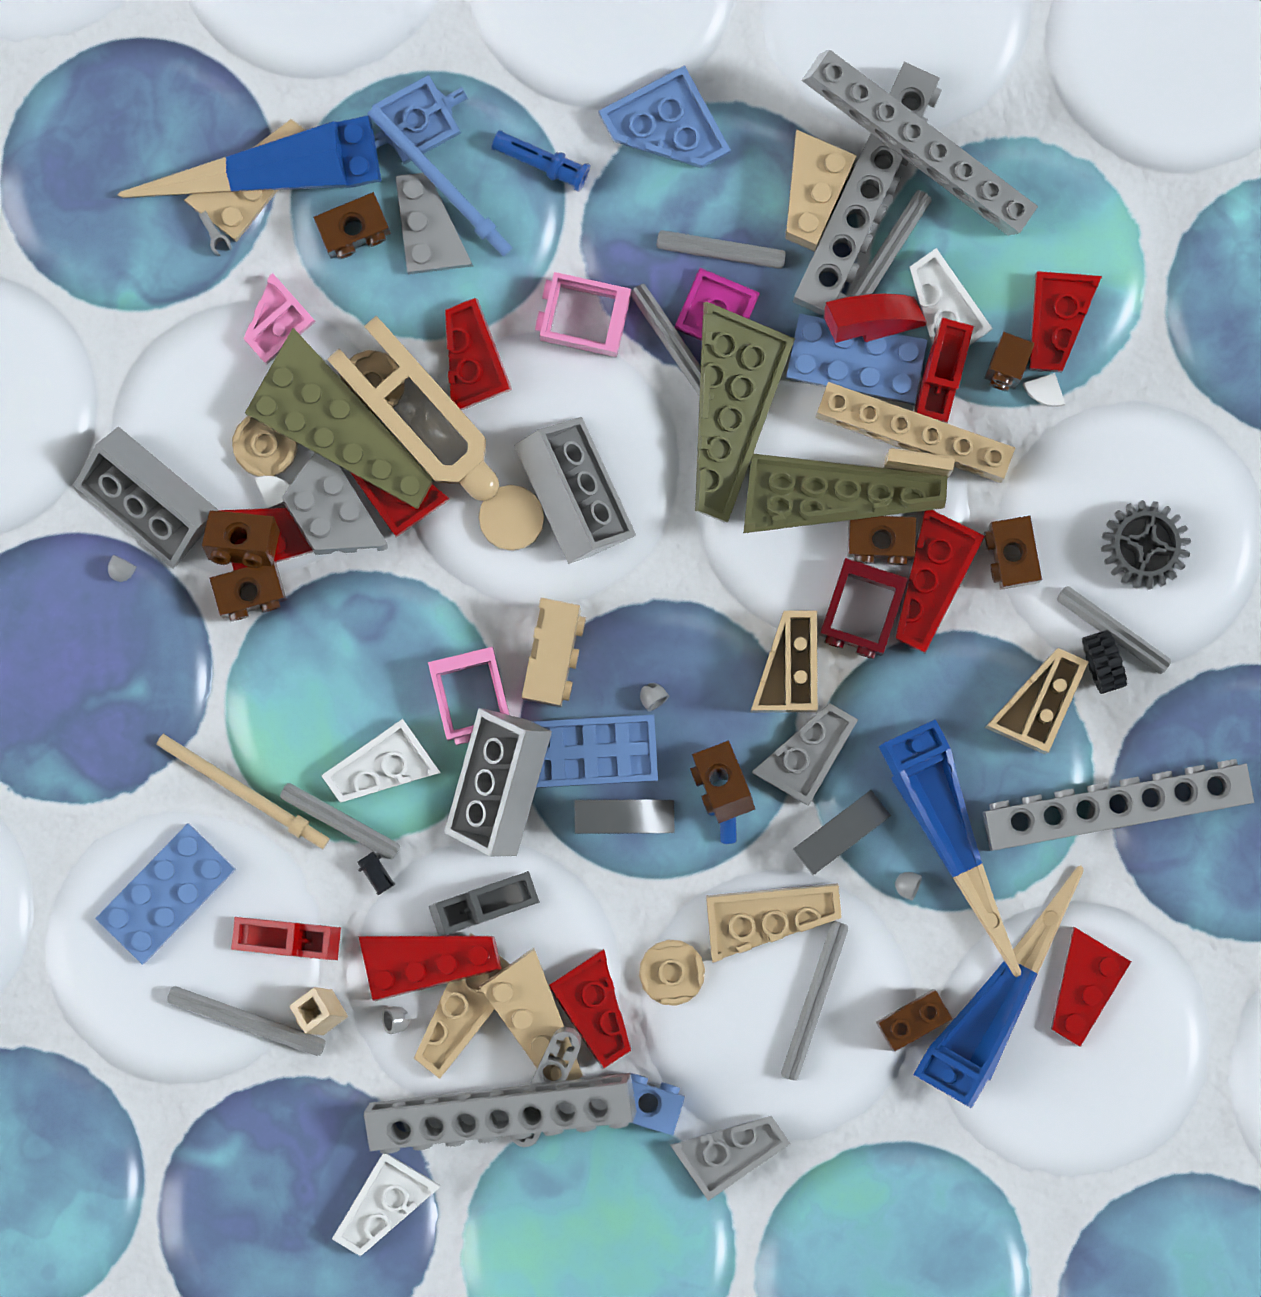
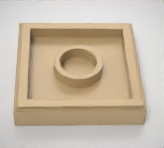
[883,448,955,478]

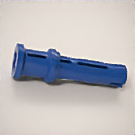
[491,130,590,192]

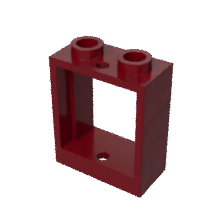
[819,558,908,659]

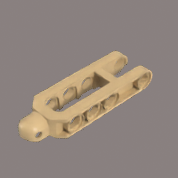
[327,316,499,501]

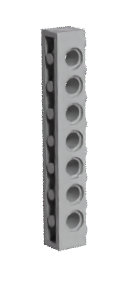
[801,49,1038,236]
[793,62,942,316]
[983,759,1255,851]
[364,1073,637,1154]

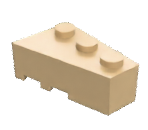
[785,129,856,252]
[522,598,586,707]
[750,611,818,713]
[984,648,1089,754]

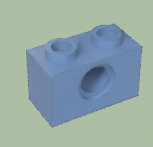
[629,1072,685,1135]

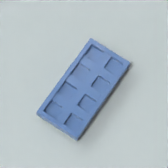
[786,313,928,405]
[532,714,658,788]
[95,823,236,965]

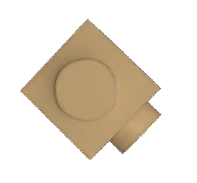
[289,987,348,1036]

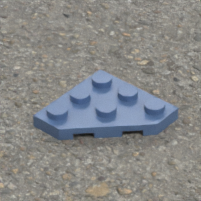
[598,65,731,168]

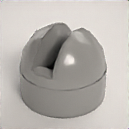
[108,555,137,582]
[640,683,669,712]
[895,872,922,901]
[382,1006,410,1034]

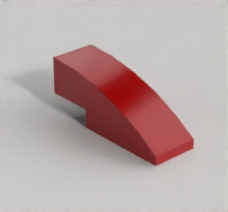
[824,294,927,343]
[913,317,974,423]
[231,917,341,960]

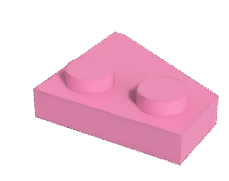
[243,273,315,365]

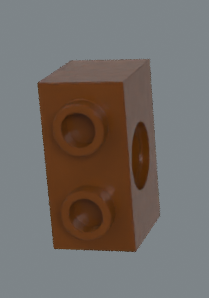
[313,192,391,260]
[984,332,1035,392]
[202,510,280,568]
[984,515,1042,590]
[847,516,916,565]
[209,561,287,622]
[690,740,755,824]
[876,989,952,1052]

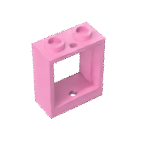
[535,272,631,357]
[428,647,510,745]

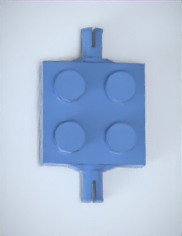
[372,75,468,164]

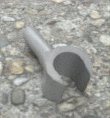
[199,211,232,256]

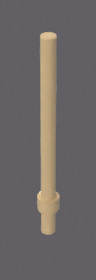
[156,734,330,849]

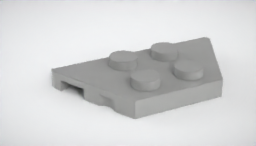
[282,453,388,555]

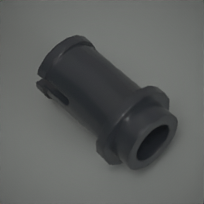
[357,851,395,895]

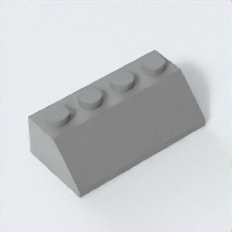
[514,417,636,564]
[73,426,218,569]
[444,708,552,857]

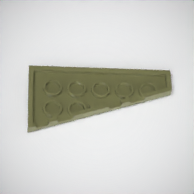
[695,302,795,522]
[245,328,434,509]
[743,454,948,533]

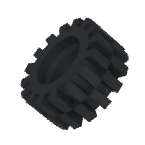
[1082,630,1127,694]

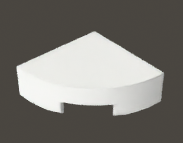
[1023,373,1065,407]
[255,476,291,508]

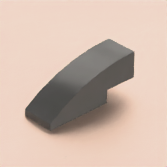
[793,790,891,876]
[574,800,675,834]
[428,871,539,936]

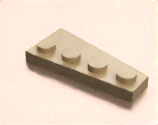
[184,119,305,242]
[706,883,841,963]
[414,933,510,1079]
[479,948,583,1081]

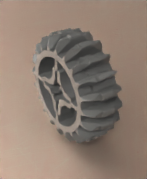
[1101,500,1191,590]

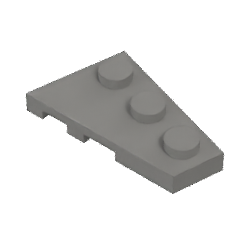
[396,173,473,275]
[751,703,858,806]
[670,1116,790,1201]

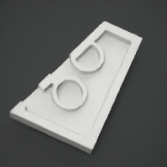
[910,248,993,346]
[321,719,441,803]
[332,1154,441,1256]

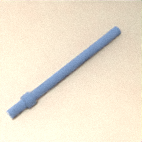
[367,105,512,257]

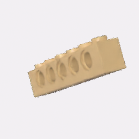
[816,382,1015,483]

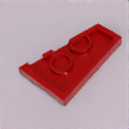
[1029,271,1102,373]
[445,298,512,411]
[1051,927,1132,1047]
[548,949,631,1069]

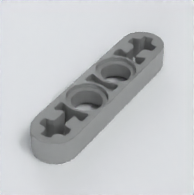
[510,1027,581,1147]

